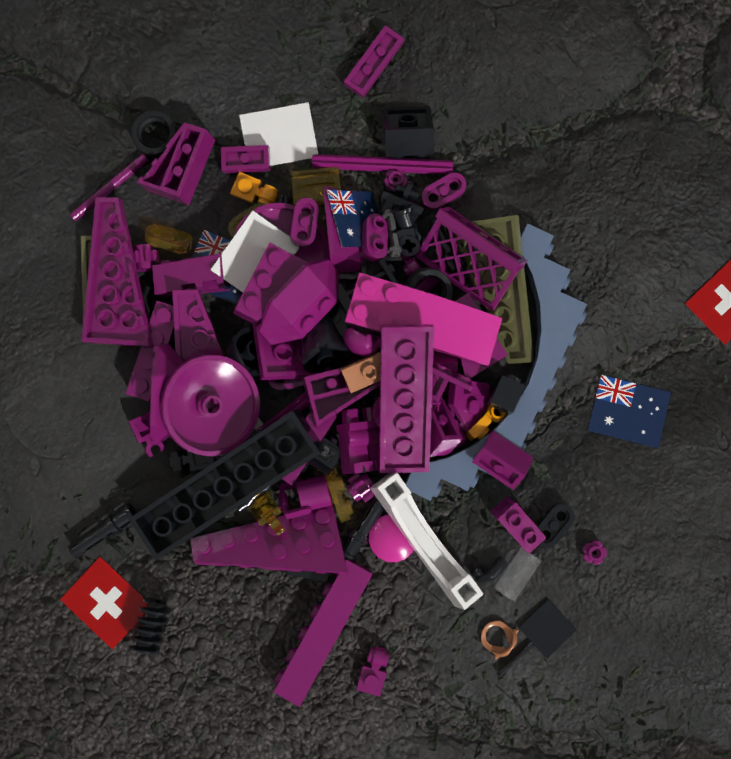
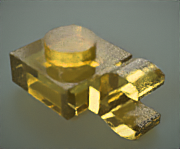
[249,493,285,536]

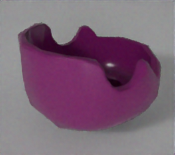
[343,327,381,357]

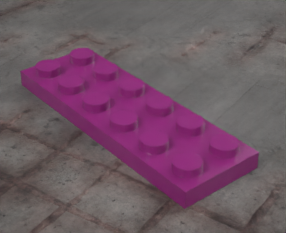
[379,324,434,473]

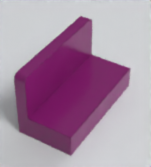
[472,431,533,490]

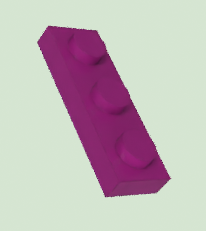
[344,25,404,98]

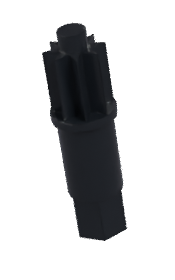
[429,218,465,271]

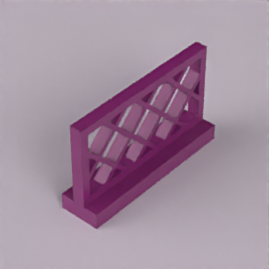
[416,207,528,311]

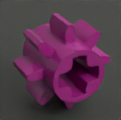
[134,244,160,272]
[346,473,375,502]

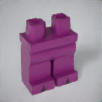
[336,407,379,474]

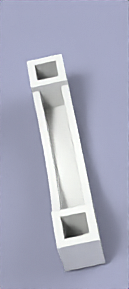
[370,473,483,610]

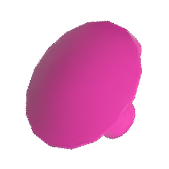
[369,514,414,562]

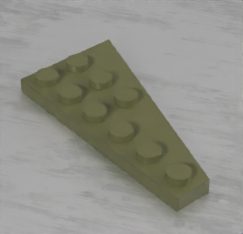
[455,215,534,364]

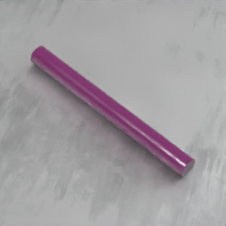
[70,153,149,221]

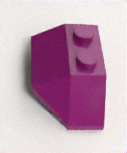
[257,258,339,345]
[150,343,184,445]

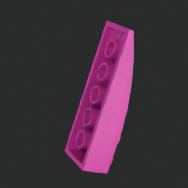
[345,273,502,366]

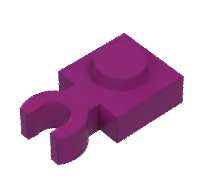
[128,412,165,457]

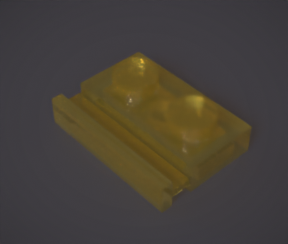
[291,167,341,205]

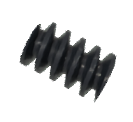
[128,597,172,654]

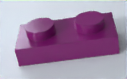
[221,145,270,173]

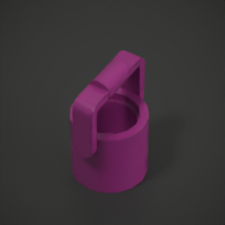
[278,475,332,519]

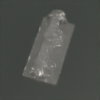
[494,547,541,602]

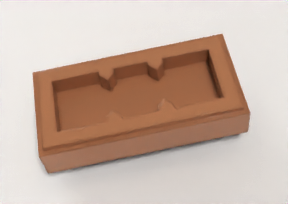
[340,351,381,393]

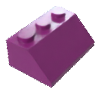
[323,186,365,273]

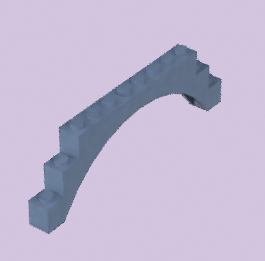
[405,223,587,501]

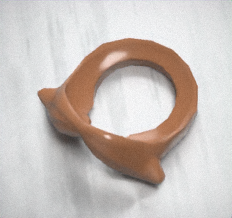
[481,620,519,660]

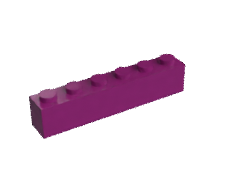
[273,558,373,707]

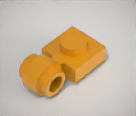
[230,172,278,206]
[465,406,507,441]

